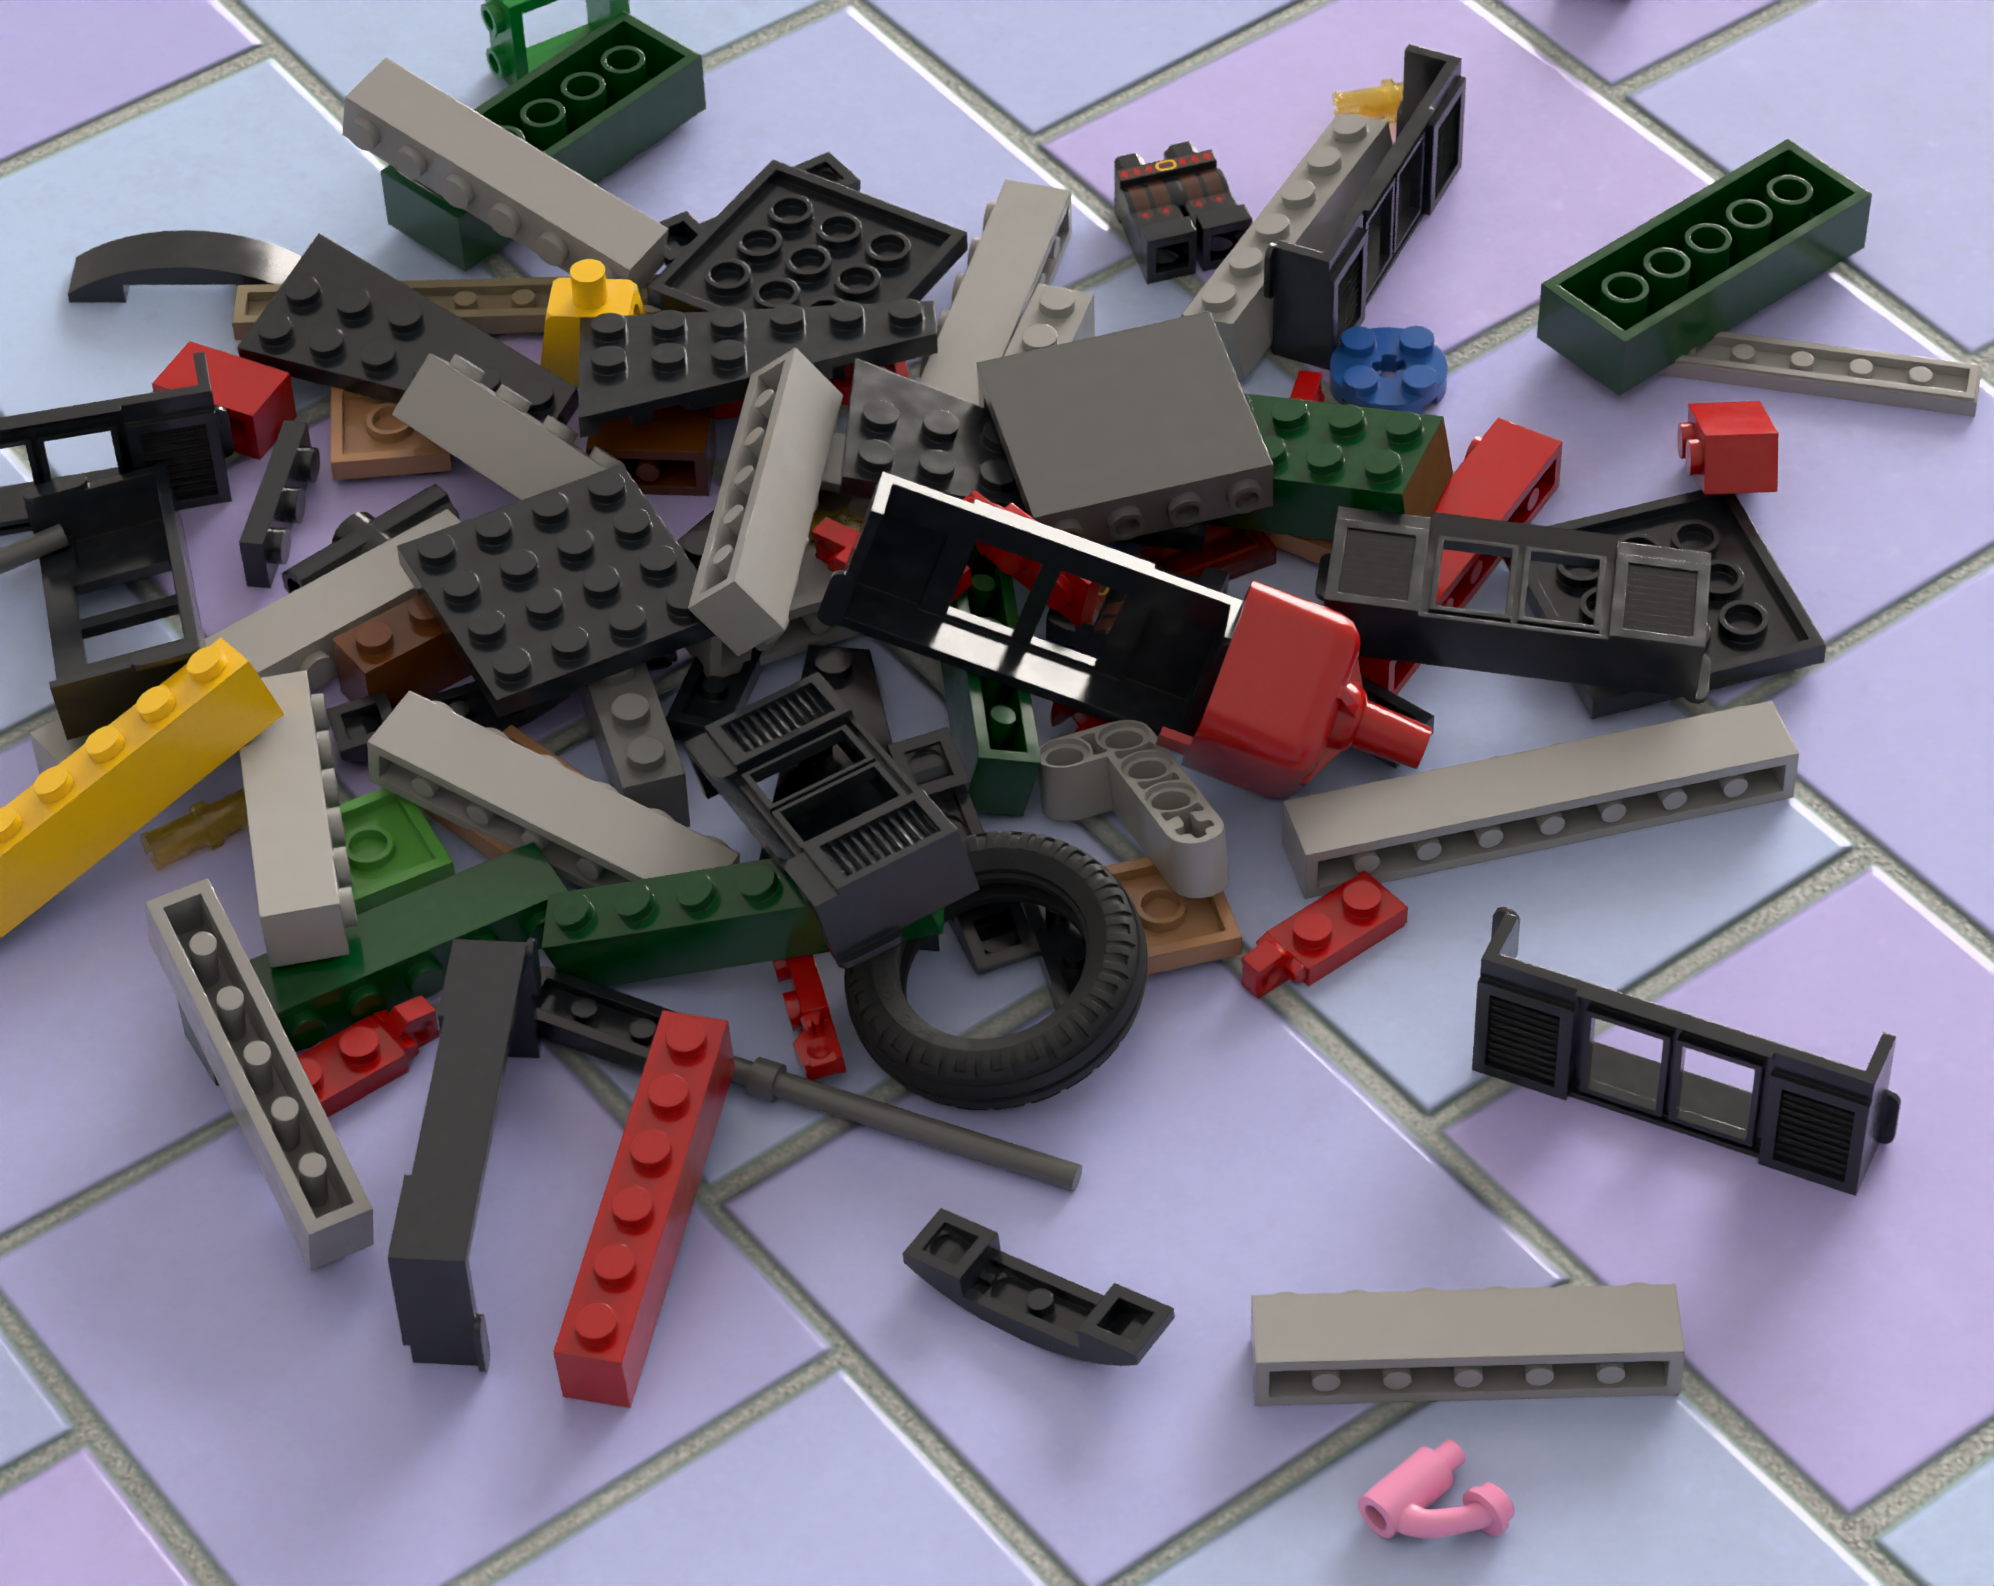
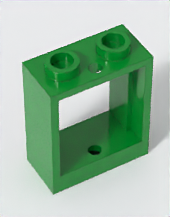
[481,0,630,85]

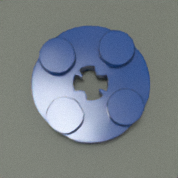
[1329,326,1448,414]

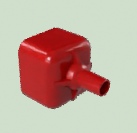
[1156,580,1432,799]

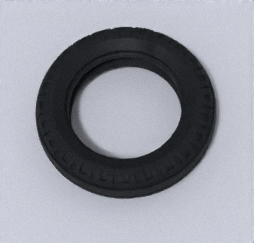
[844,831,1148,1110]

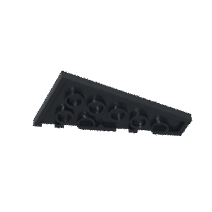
[237,233,579,425]
[839,358,1207,553]

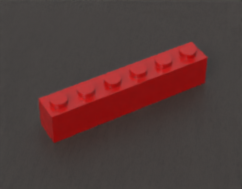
[1358,417,1563,695]
[553,1010,735,1408]

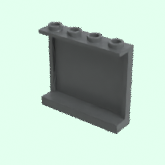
[977,311,1273,545]

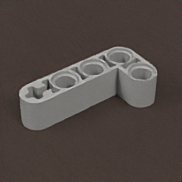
[1038,720,1230,898]

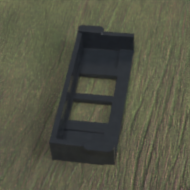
[1264,44,1466,371]
[0,352,235,536]
[22,463,206,740]
[817,472,1245,737]
[1315,506,1711,704]
[683,672,980,969]
[1472,907,1901,1196]
[387,938,542,1372]

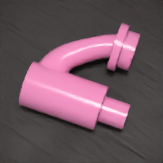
[1357,1439,1515,1539]

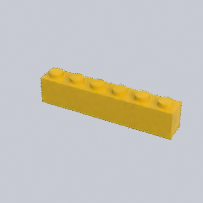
[0,637,284,939]

